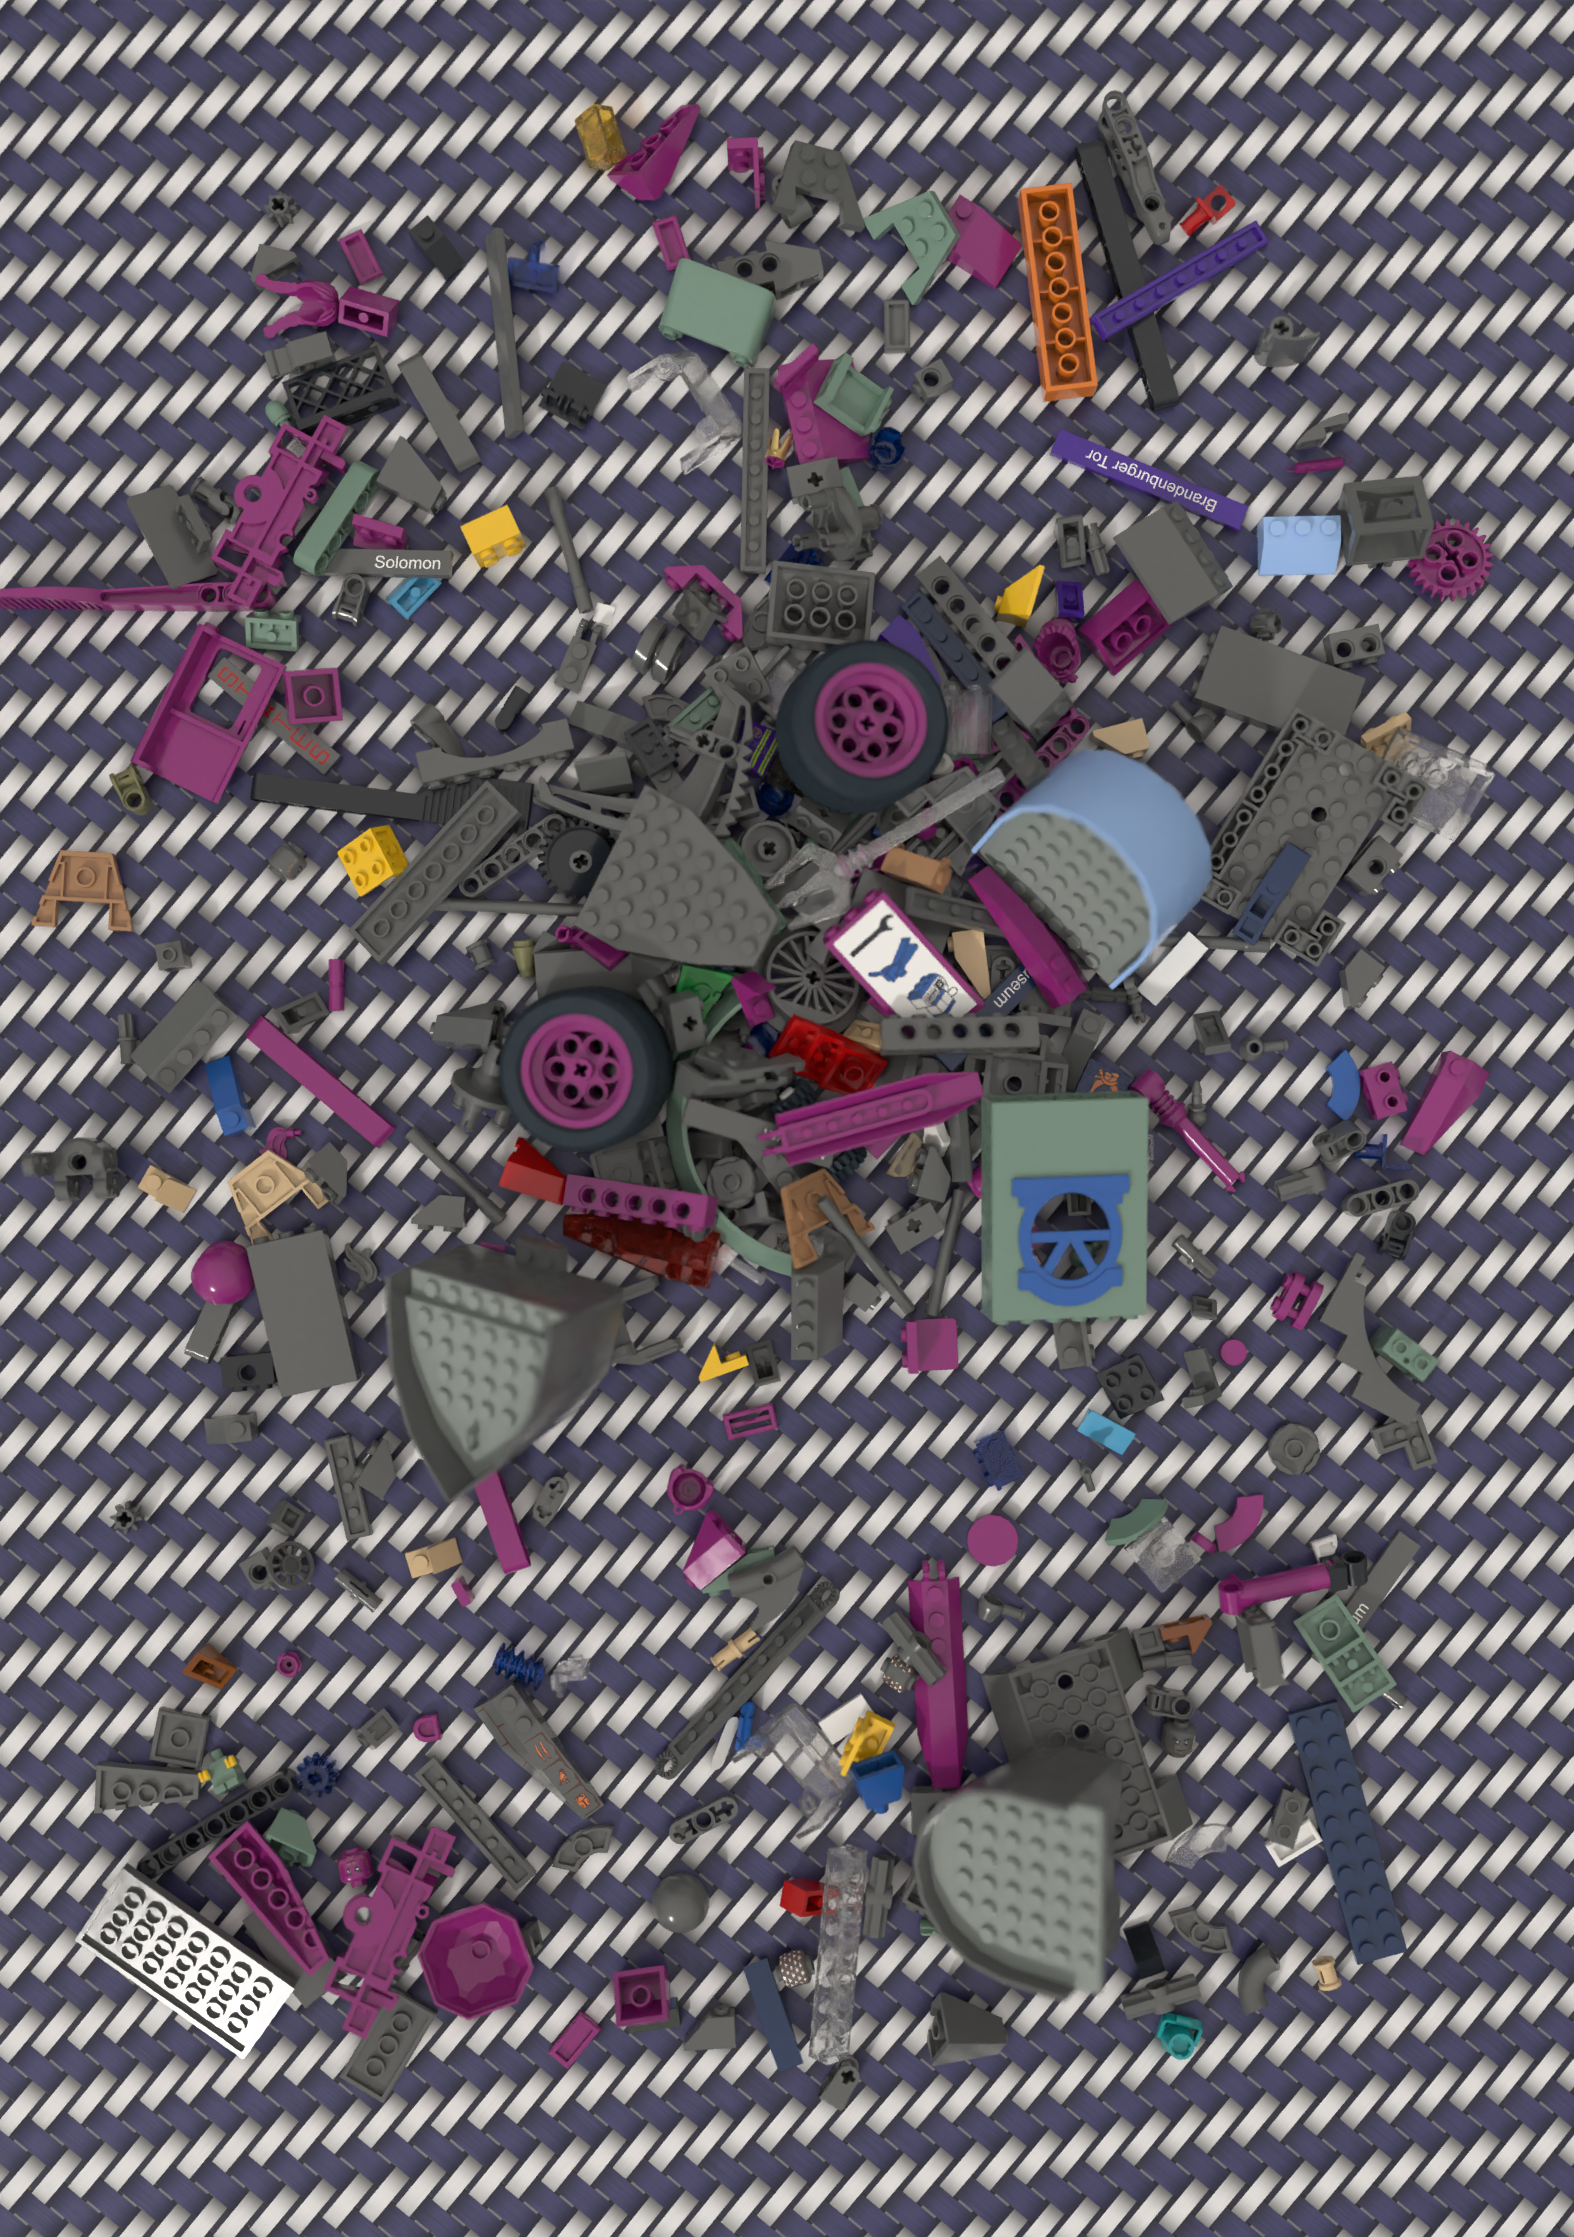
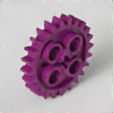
[1407,519,1494,602]

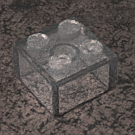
[1124,1516,1201,1593]

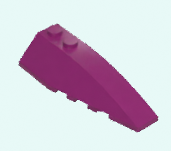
[968,866,1088,1009]
[208,1820,330,1977]

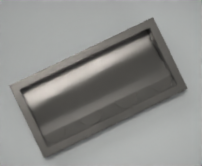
[534,949,642,1000]

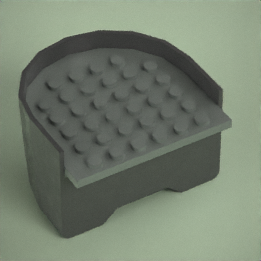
[913,1747,1122,2003]

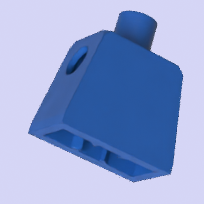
[849,1750,904,1814]

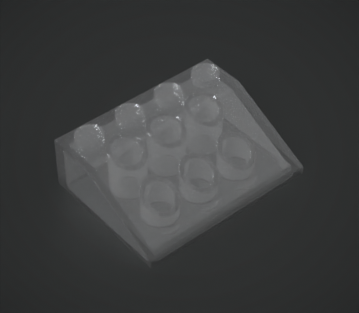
[1382,726,1495,842]

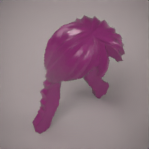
[256,273,339,338]

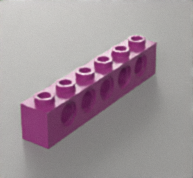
[563,1174,719,1232]

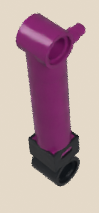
[1218,1550,1368,1615]

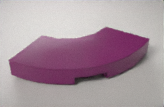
[1214,1493,1264,1552]

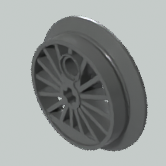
[751,926,865,1033]

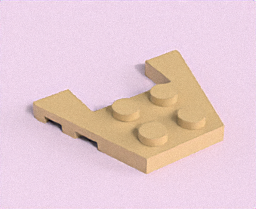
[228,1149,328,1244]

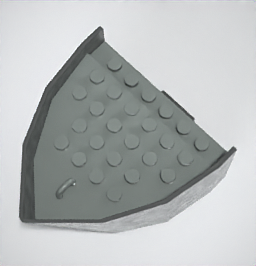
[386,1235,623,1503]

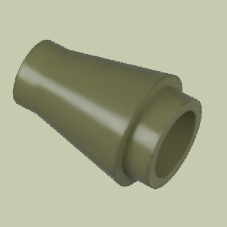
[512,939,535,977]

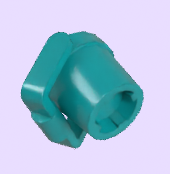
[1155,2013,1203,2060]

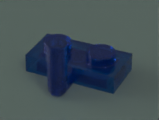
[507,240,560,293]

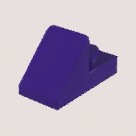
[1053,581,1085,623]

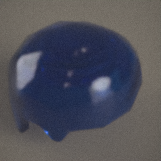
[867,427,906,470]
[756,779,795,817]

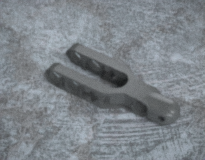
[1097,90,1171,245]

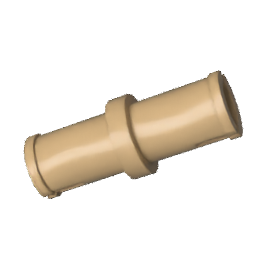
[710,1627,761,1671]

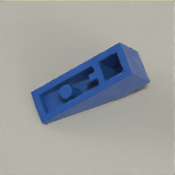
[205,1056,256,1136]

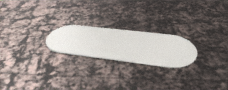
[711,1717,739,1770]

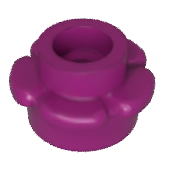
[277,1652,302,1677]

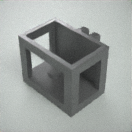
[1335,476,1434,569]

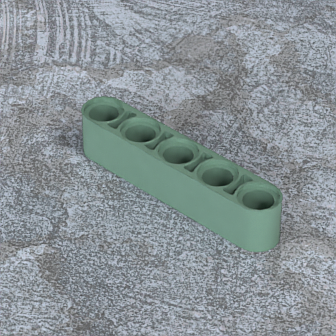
[293,460,381,576]

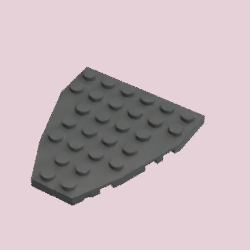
[574,785,781,966]

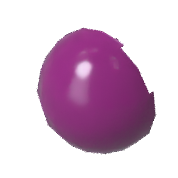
[191,1241,255,1305]

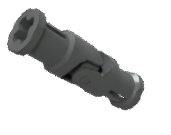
[189,477,243,525]

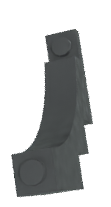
[1317,1252,1421,1427]

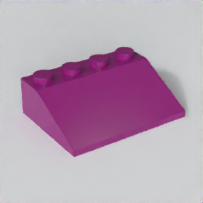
[778,359,874,466]

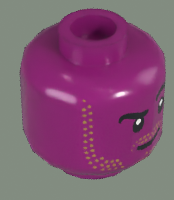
[337,1846,374,1888]

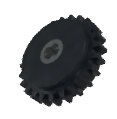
[537,818,616,900]

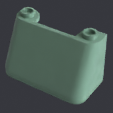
[659,258,776,368]

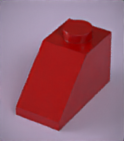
[779,1878,841,1918]

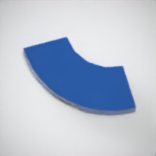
[1325,1050,1360,1121]

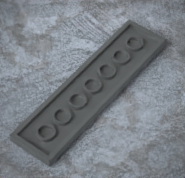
[348,780,522,965]

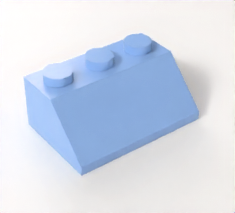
[1257,515,1341,576]

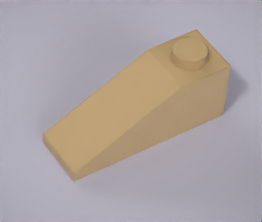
[947,928,991,1000]

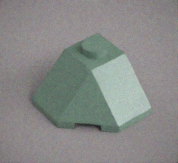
[265,1807,317,1867]

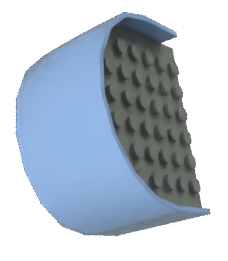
[971,750,1212,990]

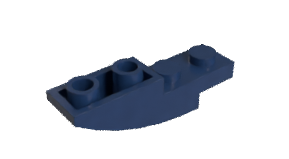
[1232,842,1311,946]

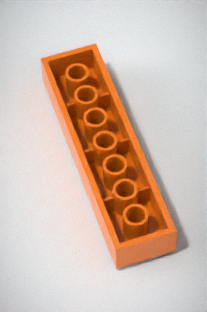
[1018,183,1098,402]

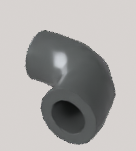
[1237,1944,1280,2015]

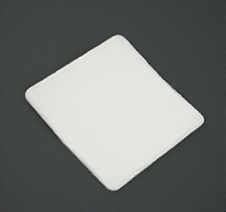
[593,602,615,625]

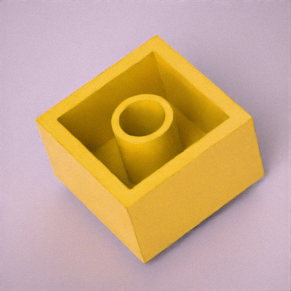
[460,505,526,568]

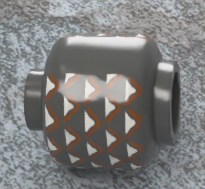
[880,1654,920,1693]
[775,1949,815,1988]

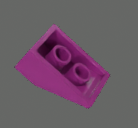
[947,195,1022,289]

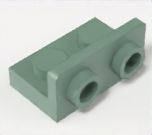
[245,608,302,651]

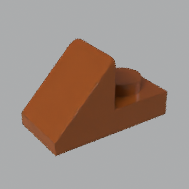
[1157,1614,1212,1654]

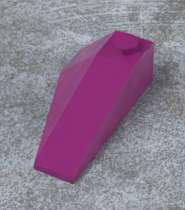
[607,104,701,201]

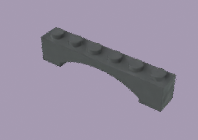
[415,718,574,790]

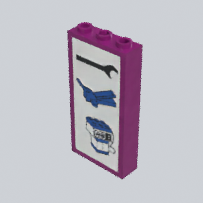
[822,887,986,1056]

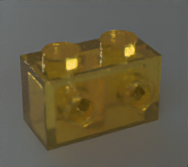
[574,104,627,171]

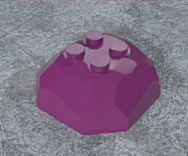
[417,1902,534,2020]

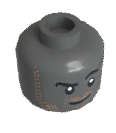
[268,843,307,882]
[1161,1718,1196,1758]

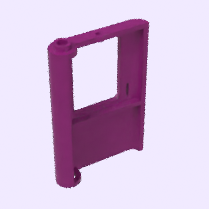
[130,622,287,804]

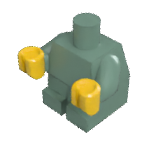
[198,1748,248,1795]

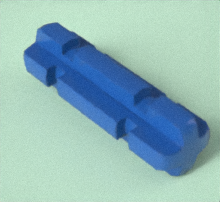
[735,1701,755,1753]

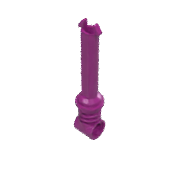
[1129,1069,1245,1192]

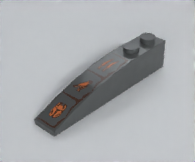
[474,1678,605,1820]

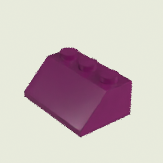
[1078,579,1171,676]

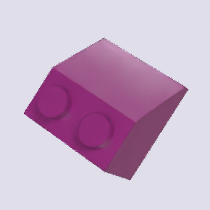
[613,1965,671,2028]

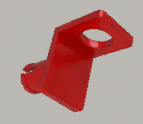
[1179,185,1236,237]

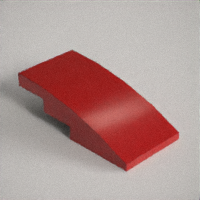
[769,1014,888,1096]

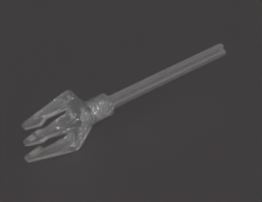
[764,767,1006,930]

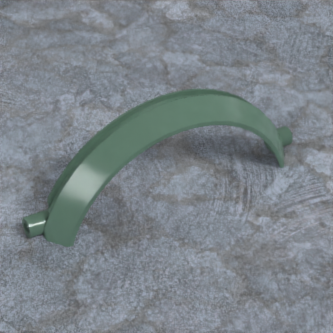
[666,972,792,1277]

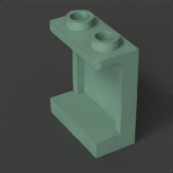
[813,352,894,437]

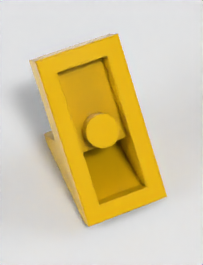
[699,1343,749,1382]

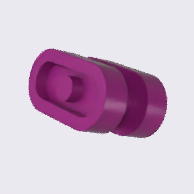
[1270,1271,1324,1331]

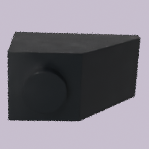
[408,215,465,282]

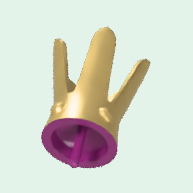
[765,428,793,469]

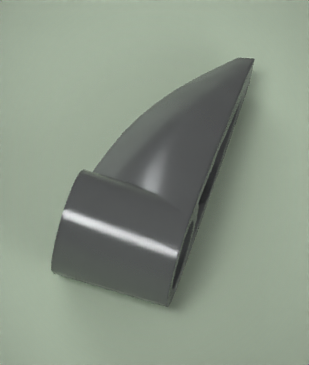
[410,703,465,757]

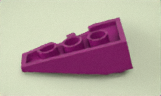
[1399,1051,1490,1155]

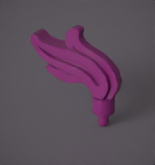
[259,1127,302,1160]

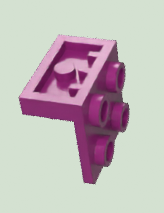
[727,137,765,209]

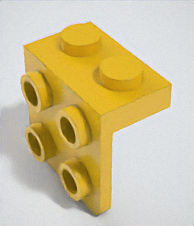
[838,1710,895,1776]

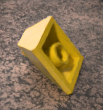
[994,565,1045,628]

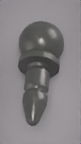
[1187,1080,1207,1128]

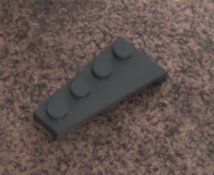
[94,1761,202,1814]

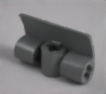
[1254,316,1320,367]

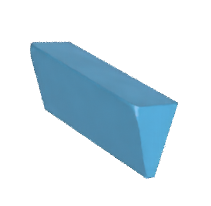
[385,578,442,619]
[1076,1408,1136,1455]

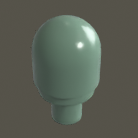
[265,400,293,435]
[1069,1240,1103,1268]

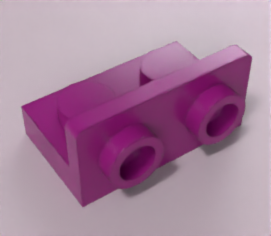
[352,514,409,550]

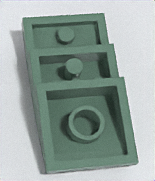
[1293,1594,1397,1713]

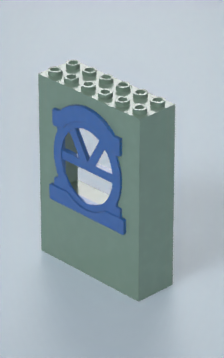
[981,1091,1148,1325]

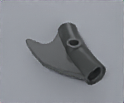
[728,1545,807,1631]

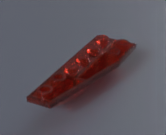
[563,1213,721,1289]

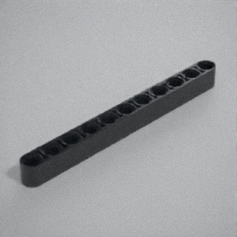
[1075,140,1179,413]

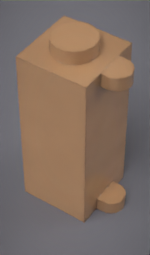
[880,843,952,894]

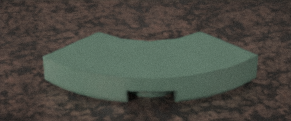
[1105,1499,1168,1546]

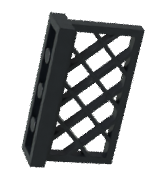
[282,345,400,437]

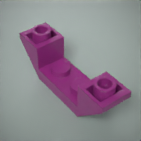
[664,565,743,643]

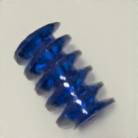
[491,1642,548,1691]

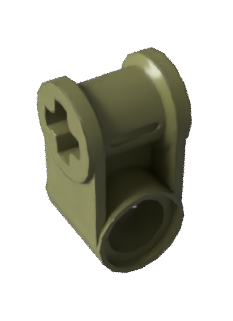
[109,763,152,816]

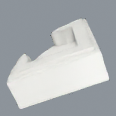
[1310,1533,1338,1563]

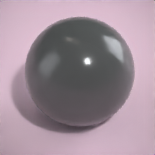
[652,1872,709,1933]

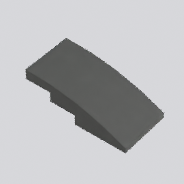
[242,1911,348,2008]

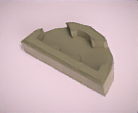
[885,1131,922,1177]

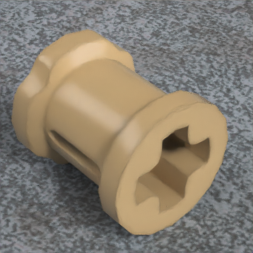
[1312,1956,1342,1991]

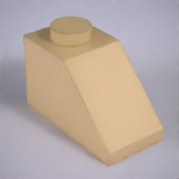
[1089,718,1150,760]

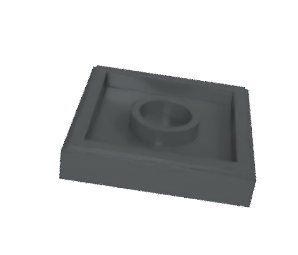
[149,1707,212,1769]

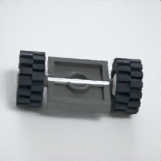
[768,1078,867,1182]

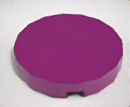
[966,1514,1018,1566]

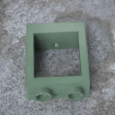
[1369,1324,1439,1382]

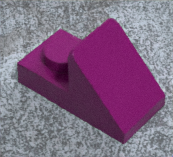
[731,970,776,1027]

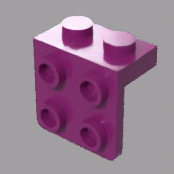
[901,1318,959,1374]

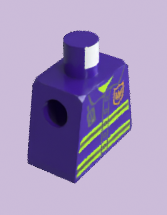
[725,720,777,778]

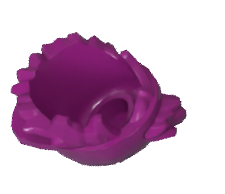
[1033,618,1081,684]

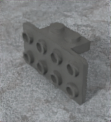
[126,485,218,589]

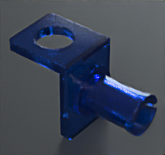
[1354,1134,1412,1170]

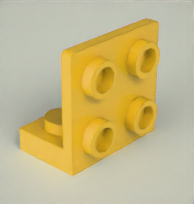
[337,825,409,896]

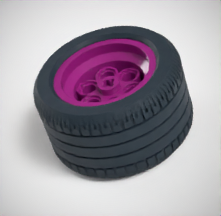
[775,640,949,814]
[499,986,673,1153]

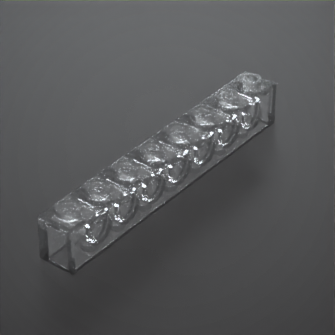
[809,1844,868,2065]

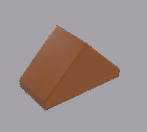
[182,1643,238,1689]

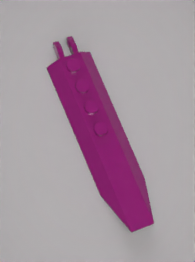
[758,1072,984,1166]
[908,1559,968,1789]

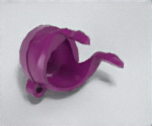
[667,1464,714,1515]

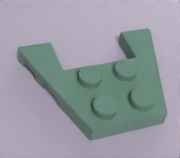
[863,191,960,305]

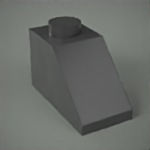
[204,1411,259,1444]
[684,2004,736,2051]

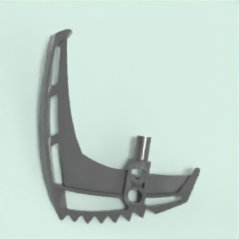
[539,682,754,839]

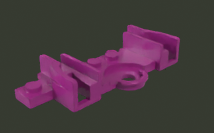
[211,415,349,610]
[323,1825,456,2039]

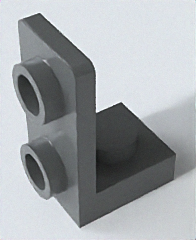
[1182,1347,1222,1409]

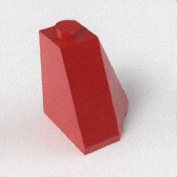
[499,1137,567,1205]

